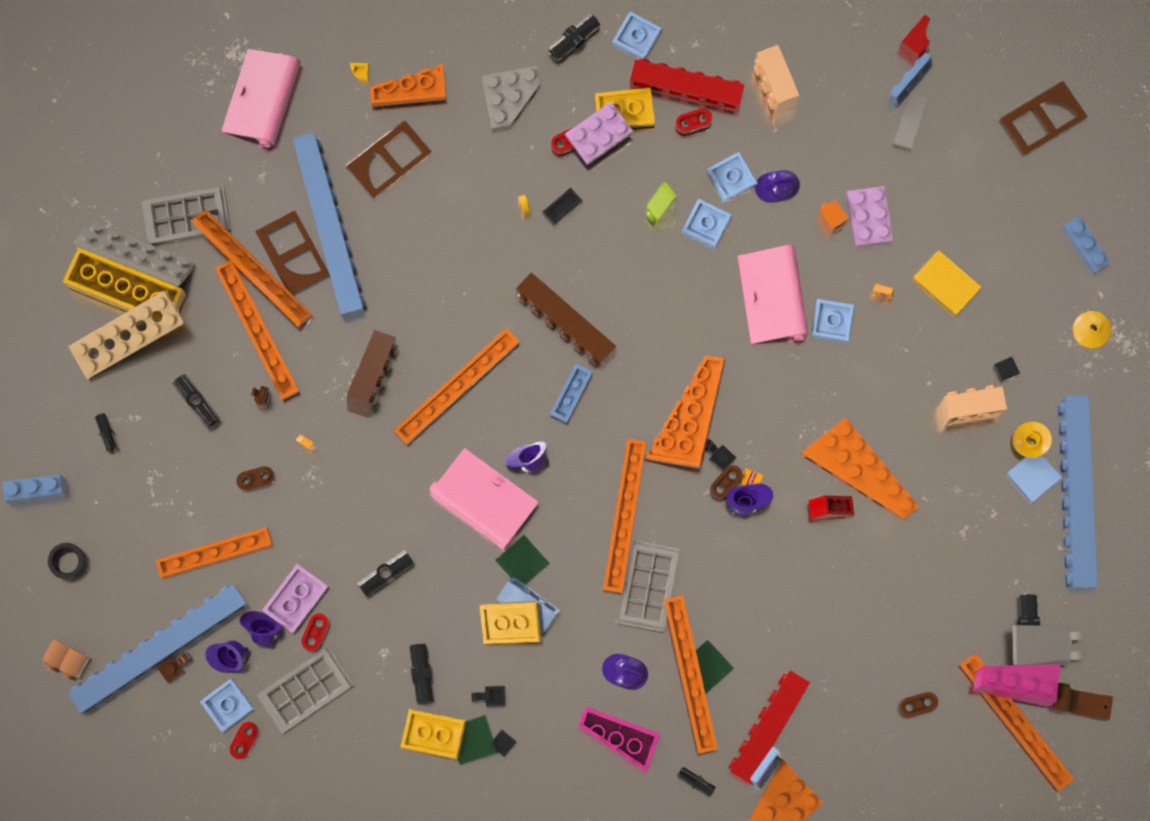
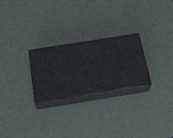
[542,187,583,226]

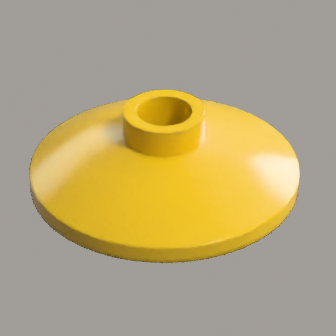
[1073,311,1112,349]
[1013,422,1052,458]

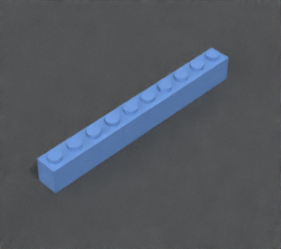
[292,133,366,319]
[1060,396,1098,590]
[69,584,248,715]

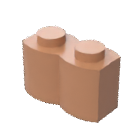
[42,639,90,680]

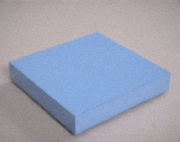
[612,11,663,59]
[707,151,758,202]
[682,198,732,249]
[811,299,855,343]
[1007,456,1062,503]
[200,678,255,733]
[750,747,783,789]

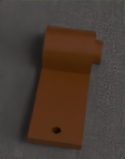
[1051,683,1113,720]

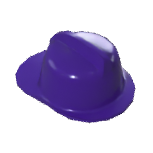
[755,170,800,202]
[505,441,549,472]
[727,484,773,516]
[239,611,282,647]
[205,640,248,672]
[602,654,648,690]

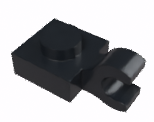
[706,439,737,472]
[471,686,505,707]

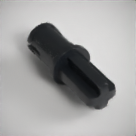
[95,413,118,452]
[678,767,716,797]

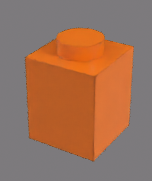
[819,200,849,233]

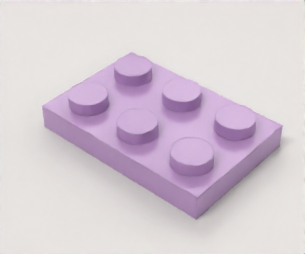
[565,102,633,165]
[846,186,893,247]
[262,564,329,634]

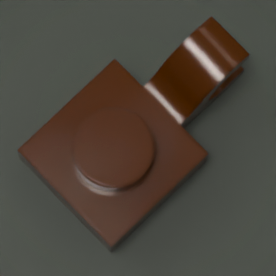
[251,386,271,409]
[157,652,193,684]

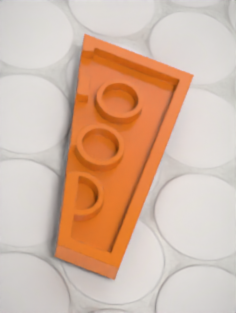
[370,63,446,107]

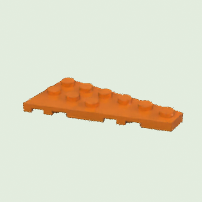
[644,356,725,469]
[801,418,919,520]
[749,759,823,821]

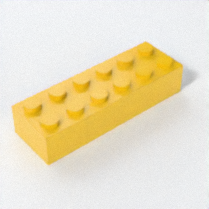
[63,247,186,322]

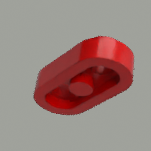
[676,108,712,134]
[551,127,575,154]
[301,613,329,652]
[230,722,259,760]

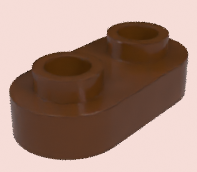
[710,465,743,500]
[236,466,275,492]
[899,692,938,718]

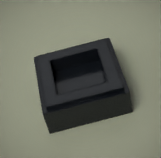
[994,357,1020,382]
[489,729,517,757]

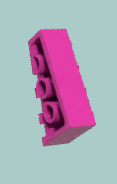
[973,664,1061,707]
[579,706,660,772]

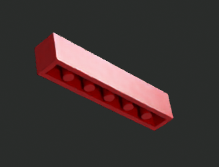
[630,58,745,111]
[729,670,810,785]

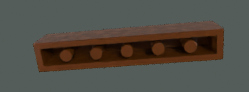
[516,272,616,367]

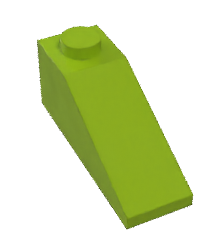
[646,182,677,225]

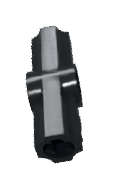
[548,13,601,61]
[172,374,220,429]
[357,550,415,597]
[1018,594,1041,626]
[409,643,434,705]

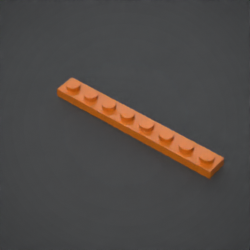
[192,210,313,327]
[215,260,300,401]
[394,328,520,445]
[603,439,646,594]
[664,596,718,754]
[959,653,1074,792]

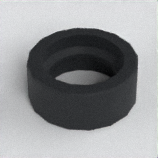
[48,542,87,581]

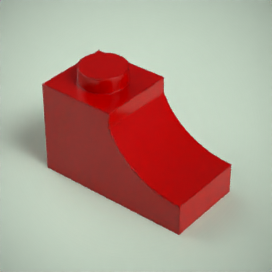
[899,15,931,60]
[808,495,855,519]

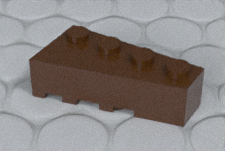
[347,330,398,418]

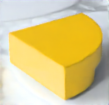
[350,63,369,83]

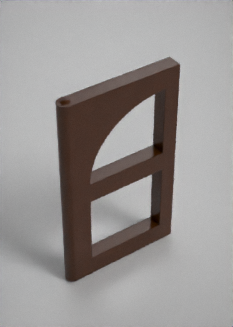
[1000,81,1088,156]
[346,120,432,199]
[255,210,330,295]

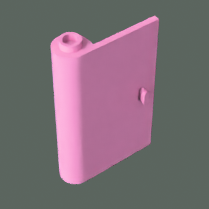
[222,49,301,147]
[738,245,809,344]
[429,448,539,550]

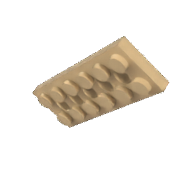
[68,290,185,379]

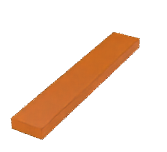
[156,527,273,579]

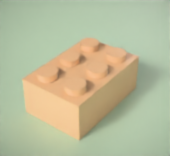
[753,45,799,115]
[940,385,1007,426]

